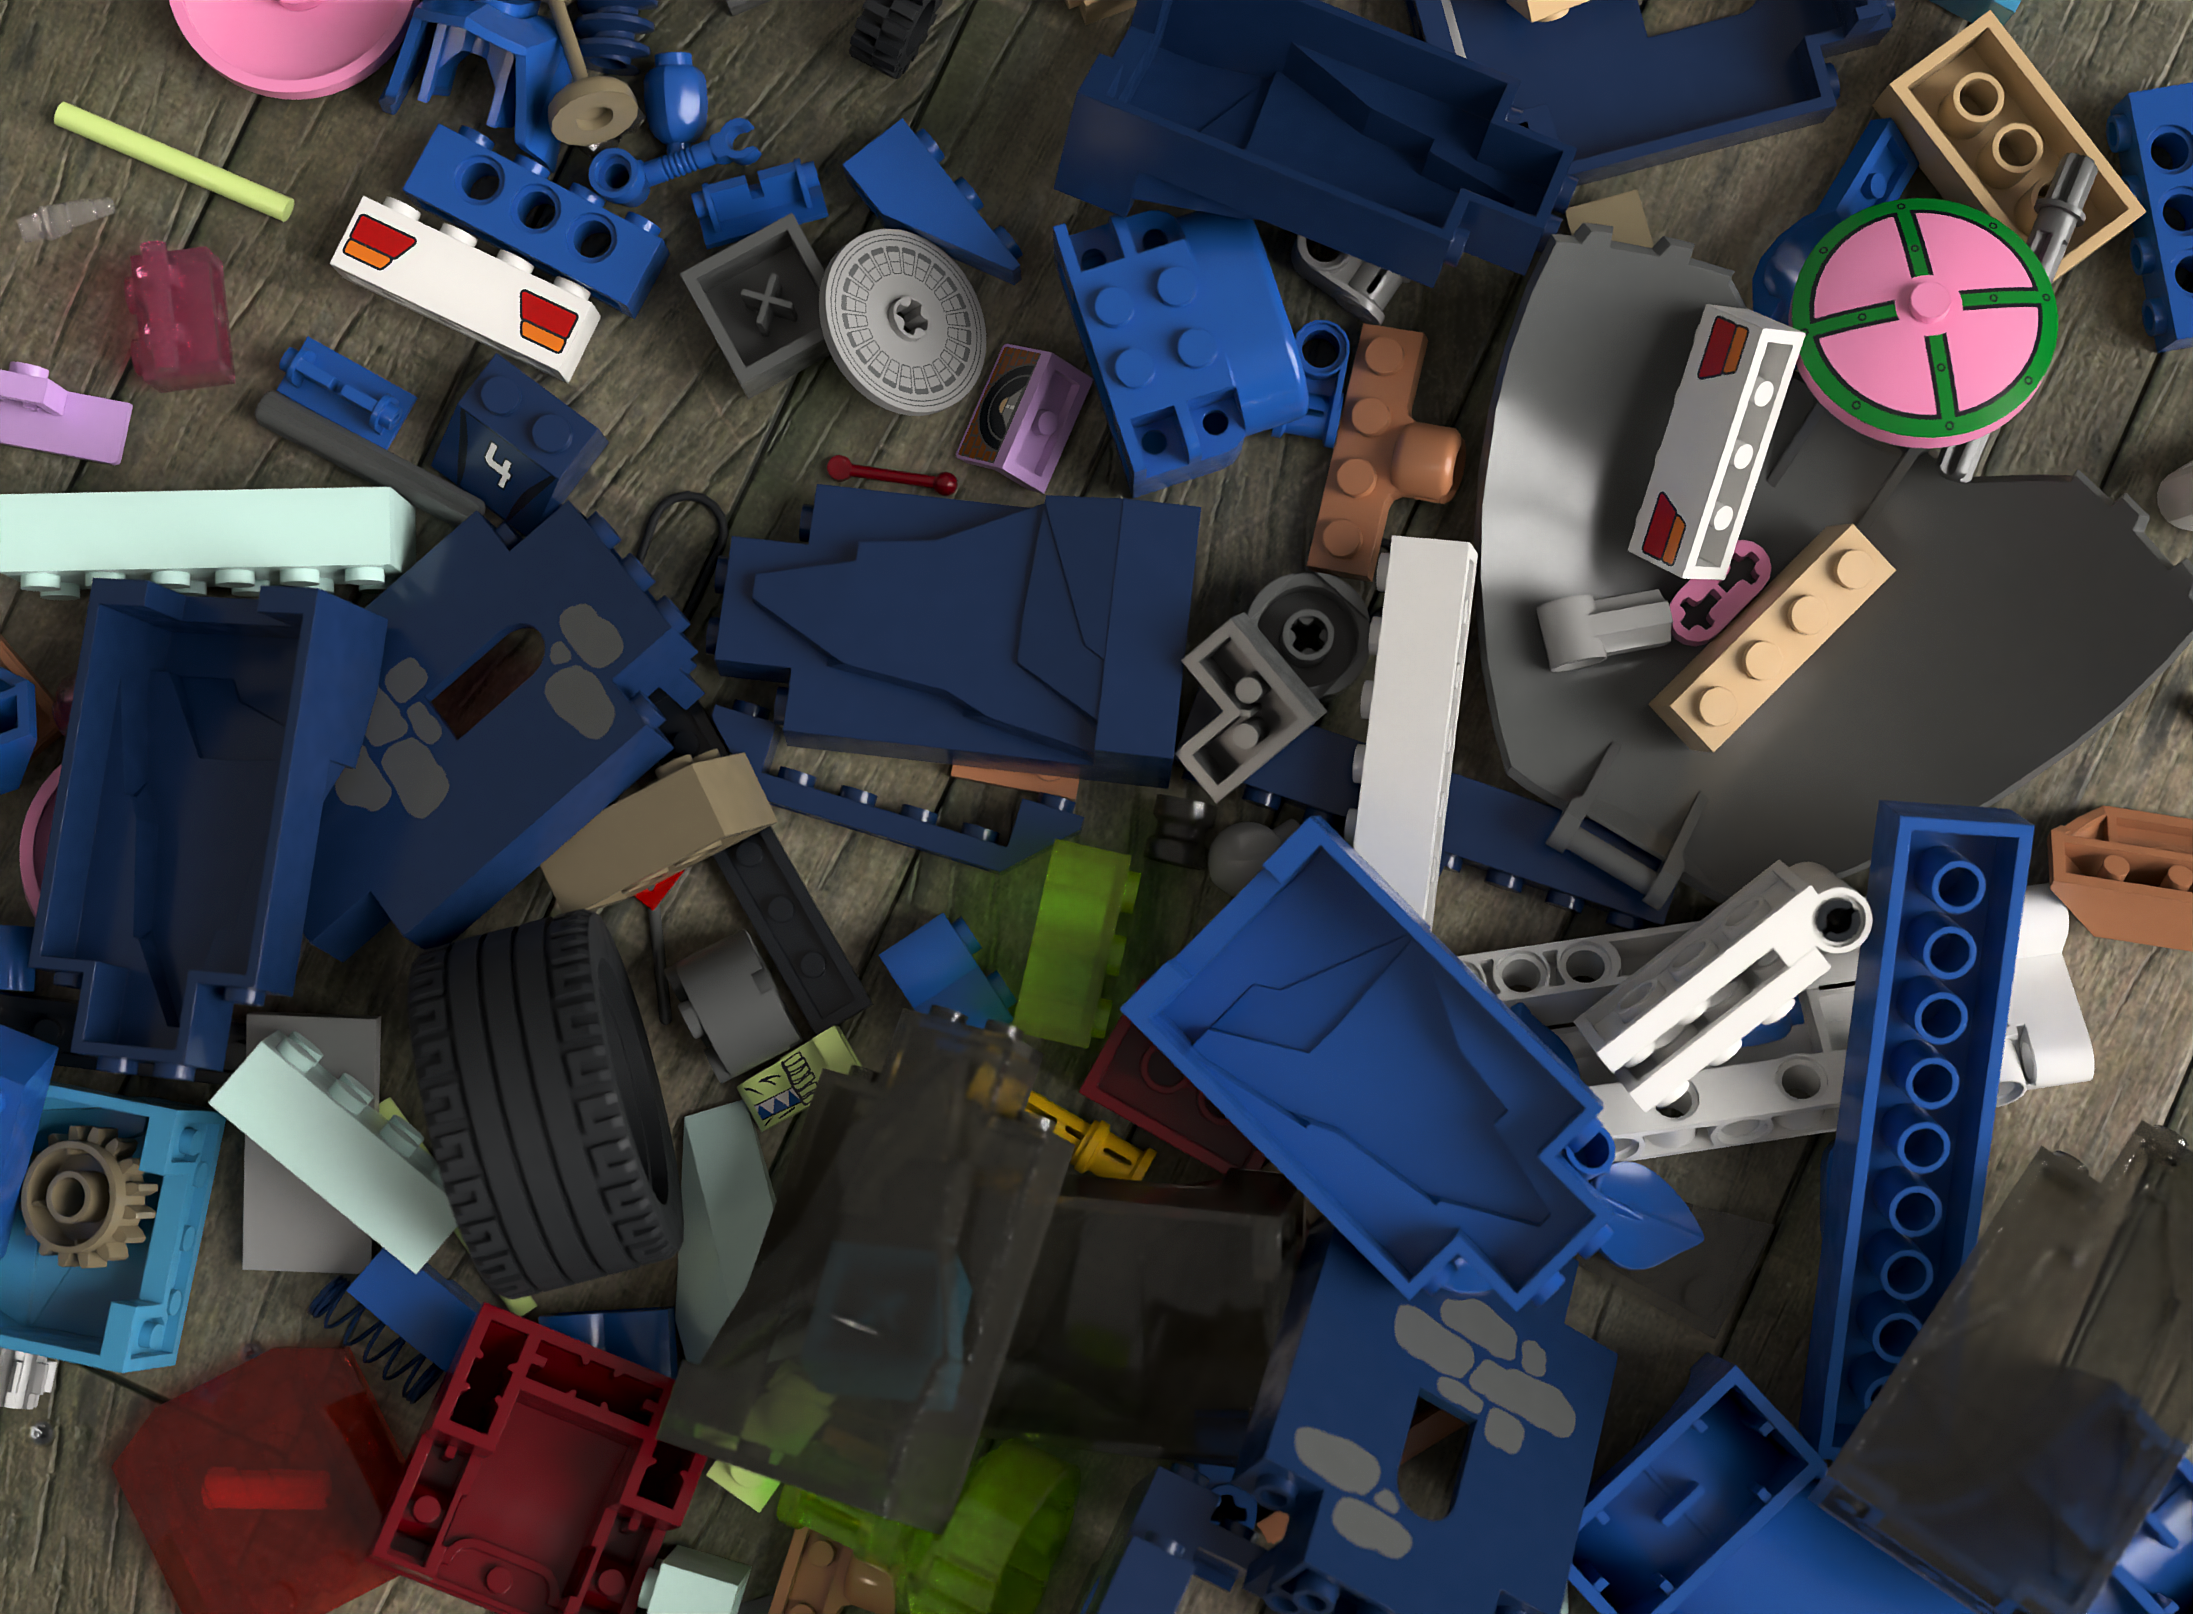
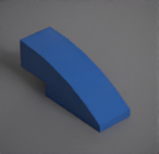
[346,1248,481,1372]

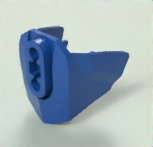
[378,0,573,173]

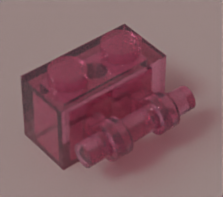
[124,241,236,393]

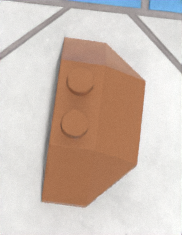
[2047,805,2193,952]

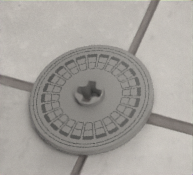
[819,229,986,416]

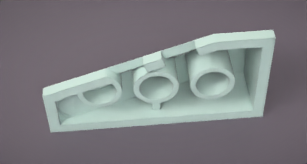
[675,1100,811,1383]

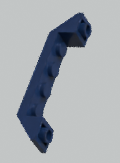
[712,699,1084,876]

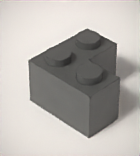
[1174,612,1328,804]

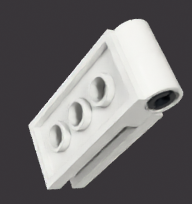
[1573,860,1872,1113]

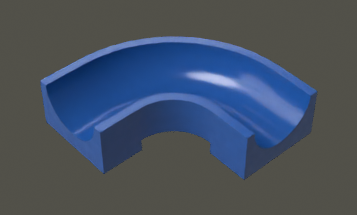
[1568,1352,2193,1614]

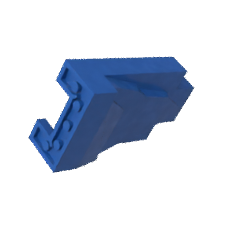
[1120,816,1615,1312]

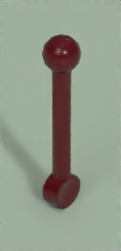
[827,455,958,496]

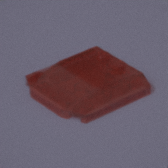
[111,1346,405,1614]

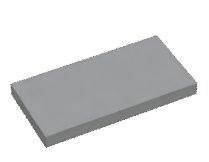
[242,1011,381,1274]

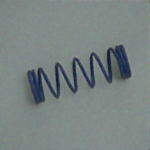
[307,1274,444,1404]

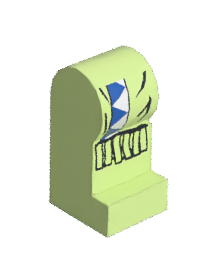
[736,1025,868,1132]

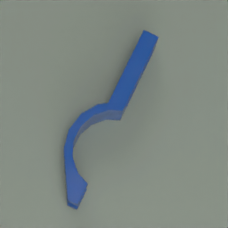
[1752,118,1919,370]

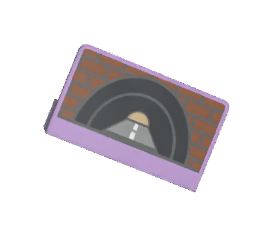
[956,344,1094,494]

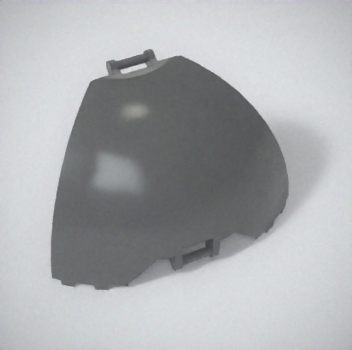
[1474,222,2193,911]

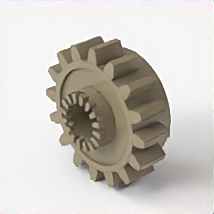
[18,1126,158,1269]

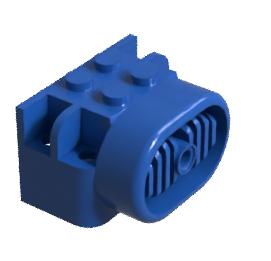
[1053,210,1309,498]

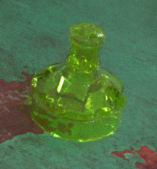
[777,1437,1081,1614]

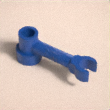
[589,118,762,207]

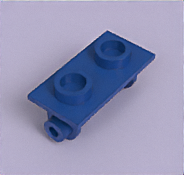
[691,158,829,249]
[276,337,418,450]

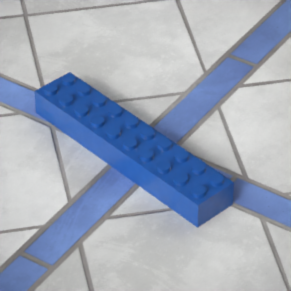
[1798,800,2035,1466]

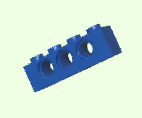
[2106,82,2193,353]
[402,123,670,319]

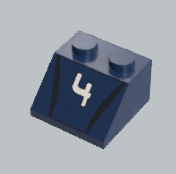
[431,353,609,537]

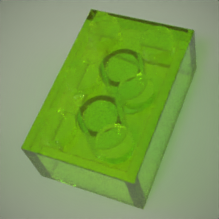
[1011,838,1141,1049]

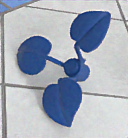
[1441,1002,1705,1294]

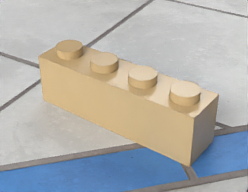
[1648,524,1896,753]

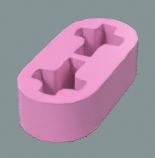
[1669,540,1772,646]

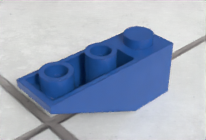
[842,118,1023,285]

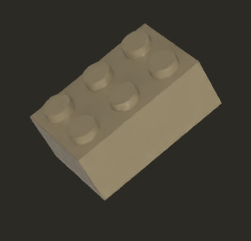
[540,749,778,913]

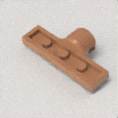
[1306,323,1466,582]
[768,1417,924,1614]

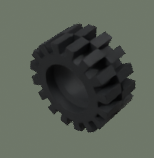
[849,0,943,79]

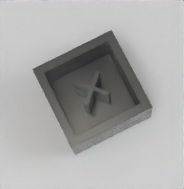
[680,213,831,399]

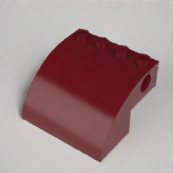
[363,1302,729,1614]

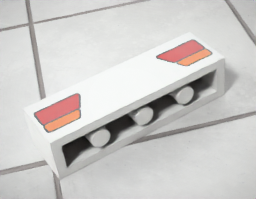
[330,196,601,383]
[1628,304,1806,580]

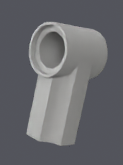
[1536,589,1673,672]

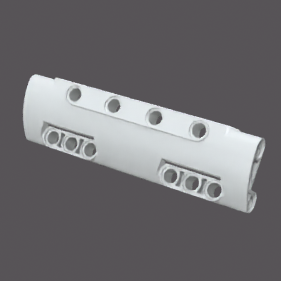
[1457,883,2094,1163]

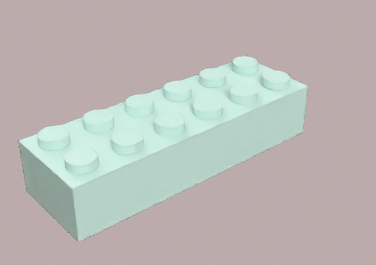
[0,487,416,600]

